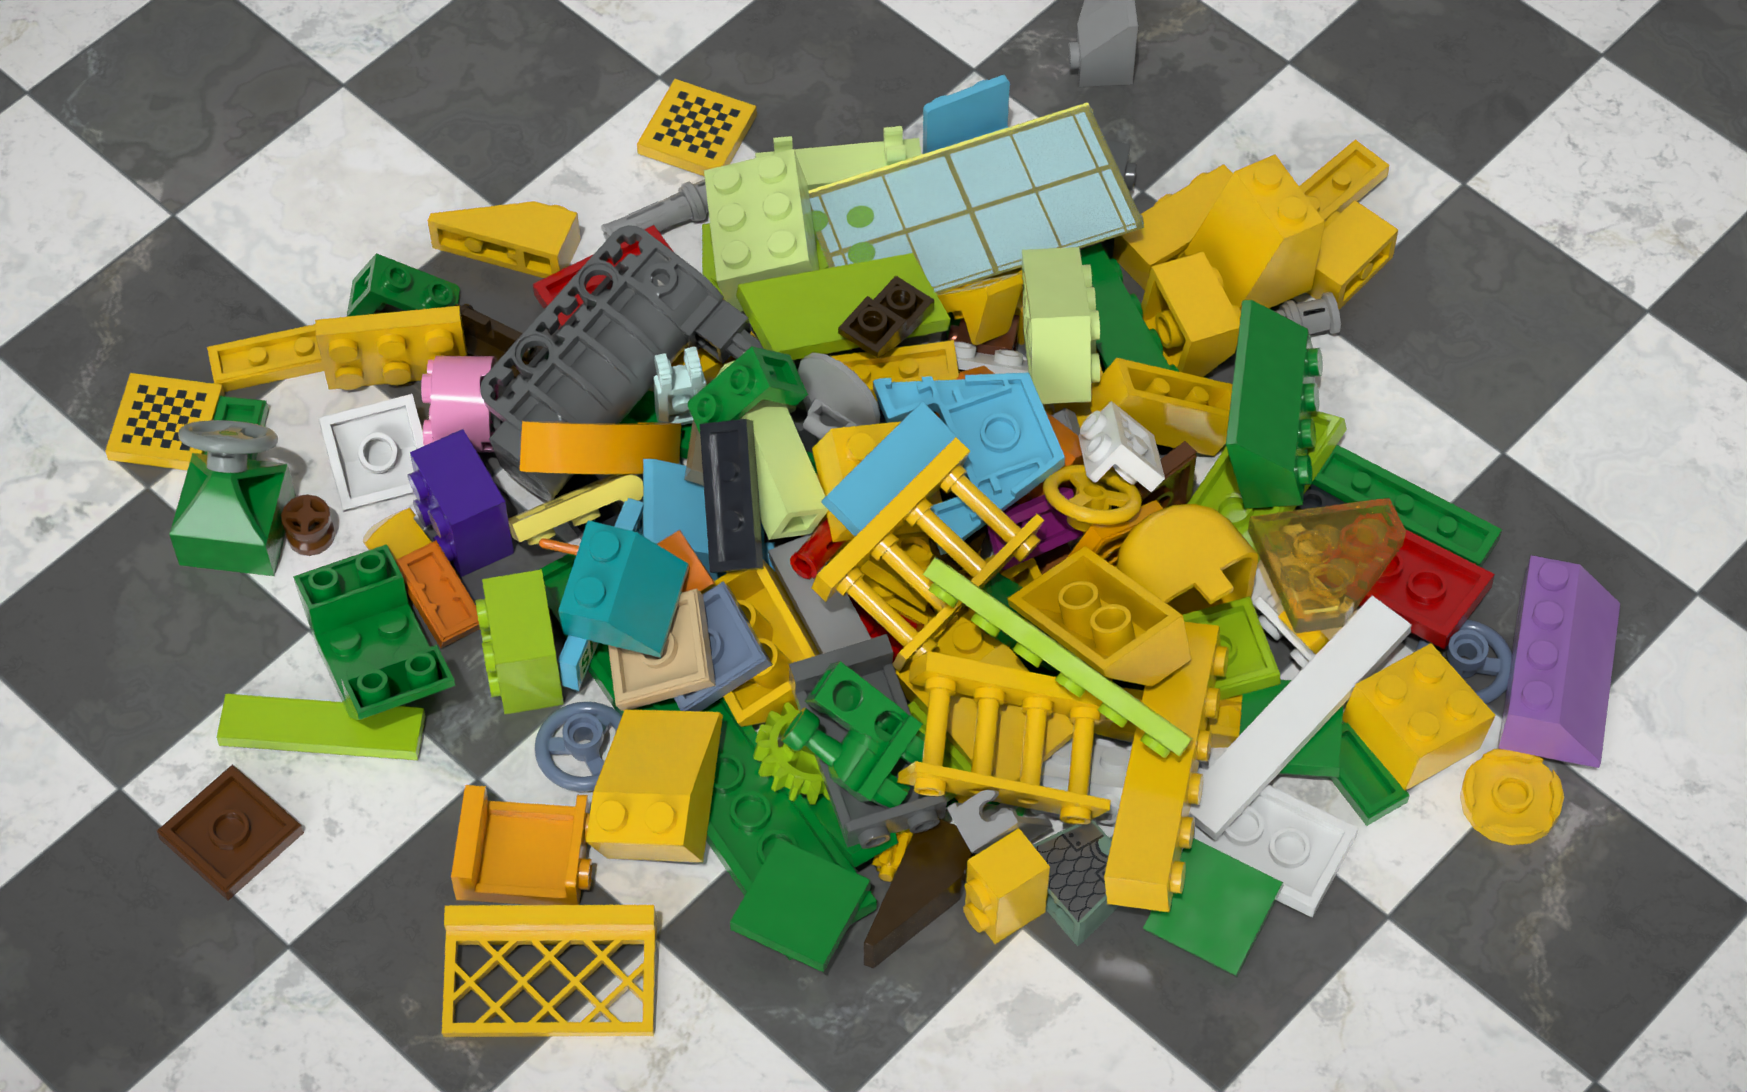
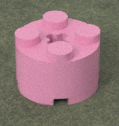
[421,356,499,452]

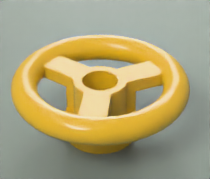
[1043,465,1142,532]

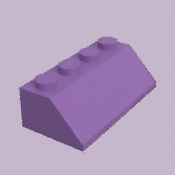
[1498,555,1620,768]

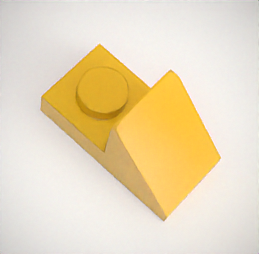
[937,273,1023,345]

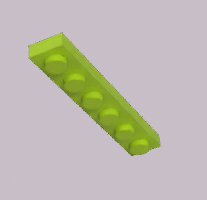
[923,558,1193,758]

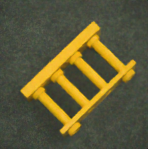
[811,437,1044,672]
[897,651,1111,825]

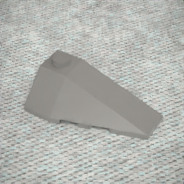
[1068,0,1138,87]

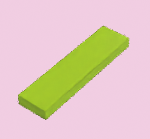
[216,694,426,760]

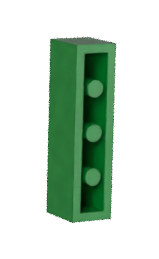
[1080,243,1179,373]

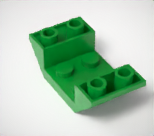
[293,544,455,720]

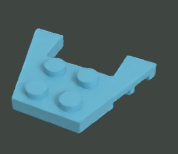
[873,373,1065,555]

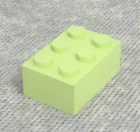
[704,149,819,312]
[1022,247,1100,404]

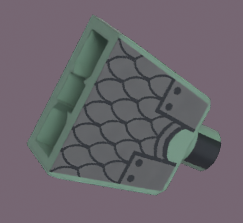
[1033,820,1119,946]

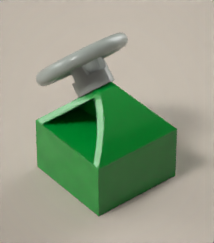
[169,420,296,576]

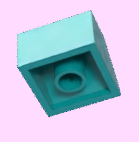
[558,520,689,658]

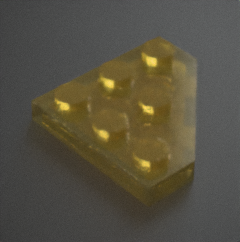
[1248,498,1406,634]

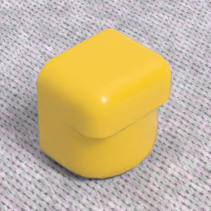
[1114,504,1258,615]

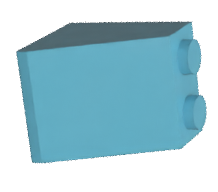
[643,459,775,581]

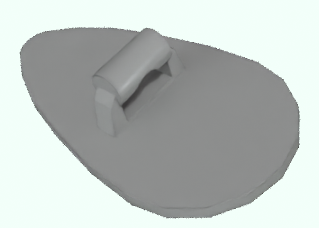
[798,353,880,441]

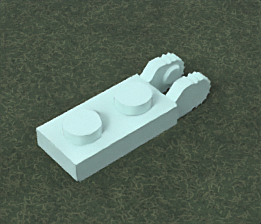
[654,347,706,425]

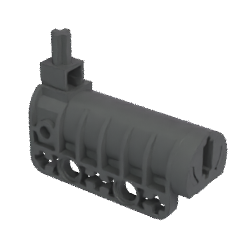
[480,225,764,501]

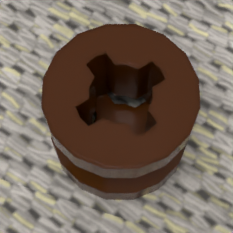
[281,494,335,556]

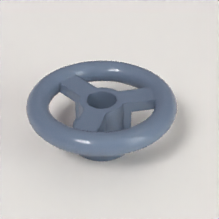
[1416,620,1512,704]
[535,702,622,792]

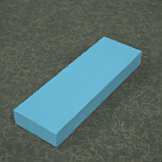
[821,401,957,536]

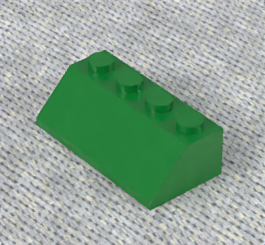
[1226,300,1323,509]

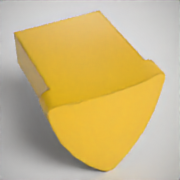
[363,507,431,560]

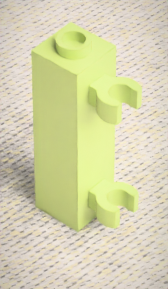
[755,126,923,197]
[716,361,828,540]

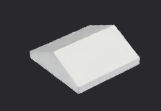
[318,394,424,511]

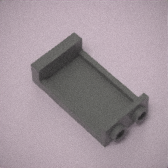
[789,634,947,848]

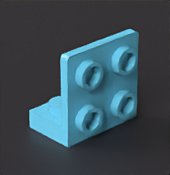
[922,75,1012,160]

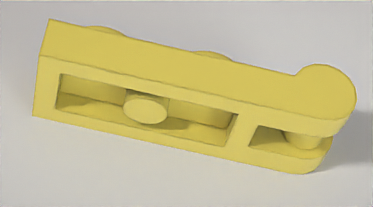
[508,474,643,545]

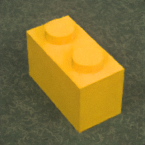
[1306,200,1399,310]
[963,828,1050,944]

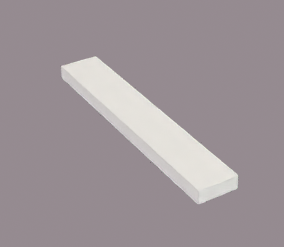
[1189,596,1412,841]

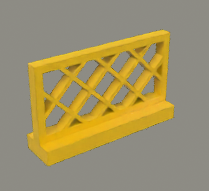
[442,905,657,1037]

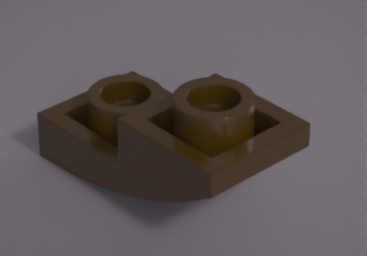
[838,275,934,358]

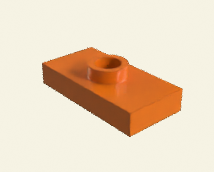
[395,541,480,649]

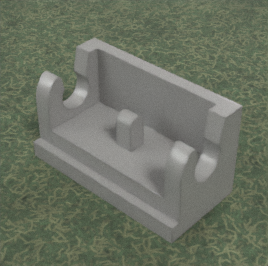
[947,790,1053,853]

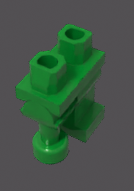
[781,661,925,809]

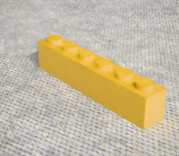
[1104,622,1229,912]

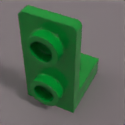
[347,253,460,317]
[688,346,808,433]

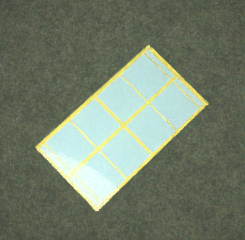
[809,102,1144,294]

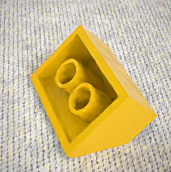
[1007,546,1191,687]
[700,560,820,727]

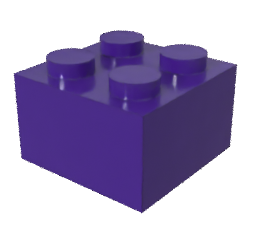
[407,429,514,577]

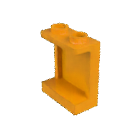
[451,785,592,905]

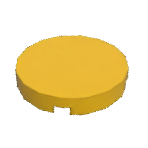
[1460,749,1564,845]

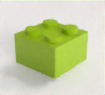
[475,569,564,714]

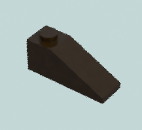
[864,819,978,969]

